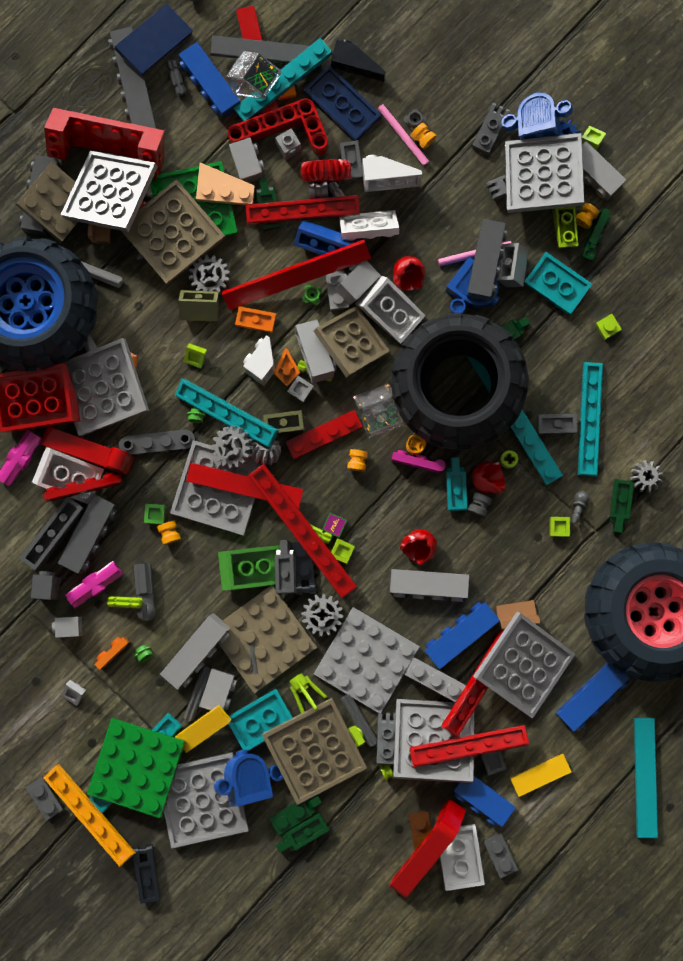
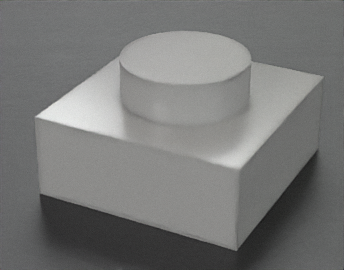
[287,376,314,403]
[61,680,86,706]

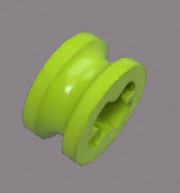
[500,450,518,469]
[379,765,393,781]

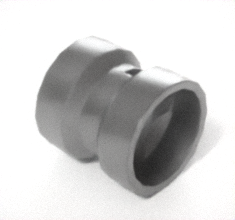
[308,181,328,199]

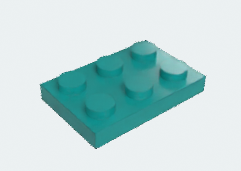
[524,252,592,316]
[228,688,293,751]

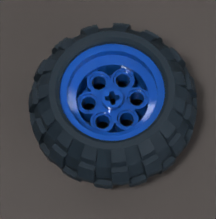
[0,237,98,372]

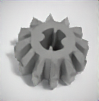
[249,439,281,466]
[630,460,663,493]

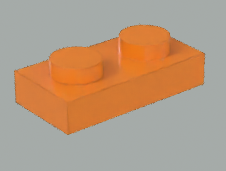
[235,306,276,333]
[94,637,131,670]

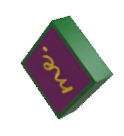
[322,513,347,538]

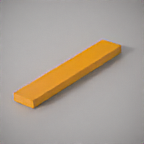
[43,764,136,867]

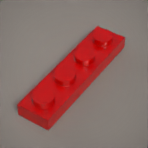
[286,410,363,459]
[42,473,122,503]

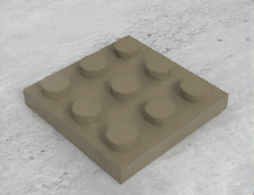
[15,161,78,243]
[313,306,389,378]

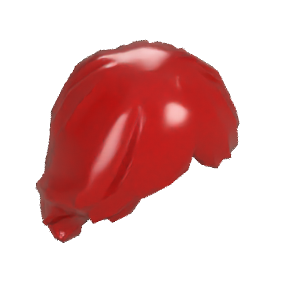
[393,256,426,291]
[472,461,506,494]
[400,529,437,566]

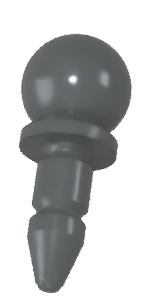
[572,491,589,524]

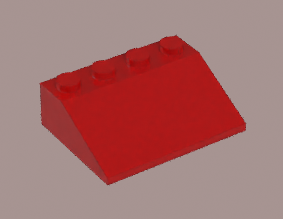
[0,363,81,433]

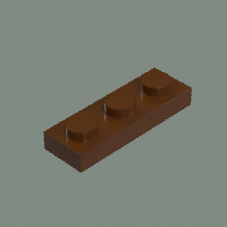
[409,811,437,873]

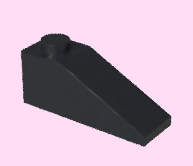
[331,40,386,82]

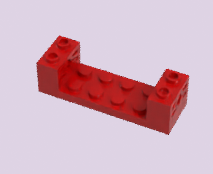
[44,108,165,179]

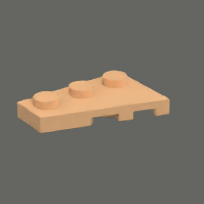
[196,163,255,205]

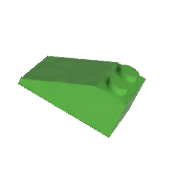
[218,545,280,591]

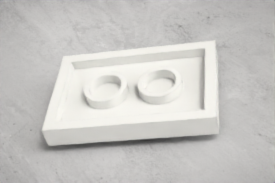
[339,210,399,241]
[440,824,485,891]

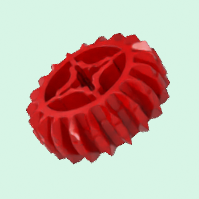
[301,159,352,182]

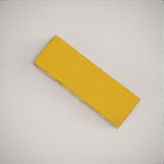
[175,705,231,753]
[510,754,572,797]

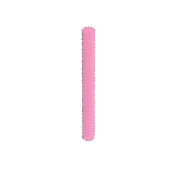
[378,104,429,166]
[438,241,511,266]

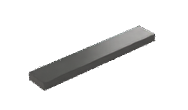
[211,35,322,68]

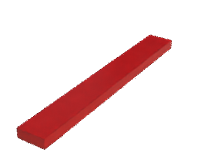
[222,240,371,310]
[248,463,357,598]

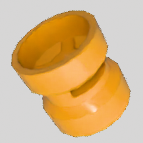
[410,123,437,149]
[576,203,600,229]
[406,434,426,455]
[347,449,369,472]
[157,521,181,545]

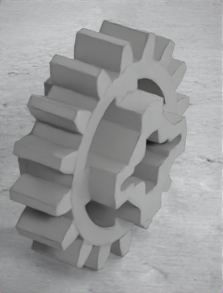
[189,255,230,294]
[212,426,253,468]
[301,594,343,636]

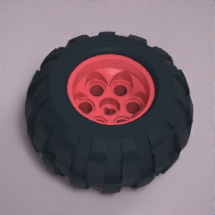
[584,543,683,682]

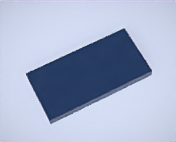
[114,3,193,76]
[303,65,382,141]

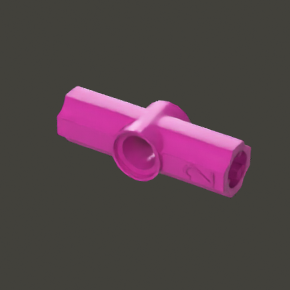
[0,430,42,487]
[65,561,123,608]

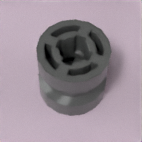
[467,492,492,517]

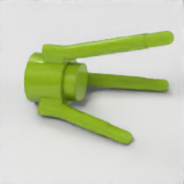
[289,673,327,713]

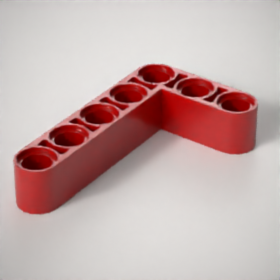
[227,99,328,155]
[40,427,135,475]
[389,798,466,898]

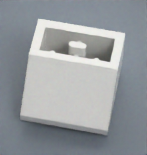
[243,335,275,386]

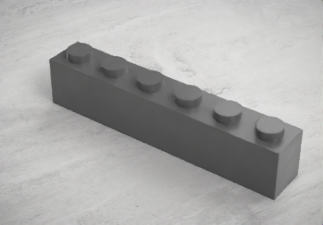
[108,26,157,129]

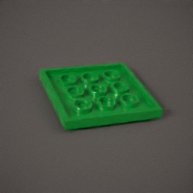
[150,161,238,237]
[87,718,186,818]

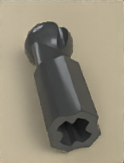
[134,563,156,621]

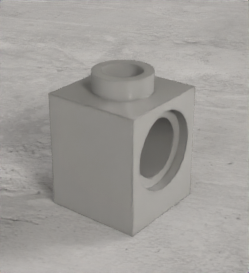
[275,129,302,161]
[52,617,82,637]

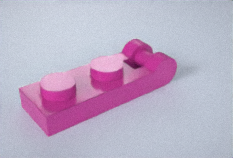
[391,450,446,473]

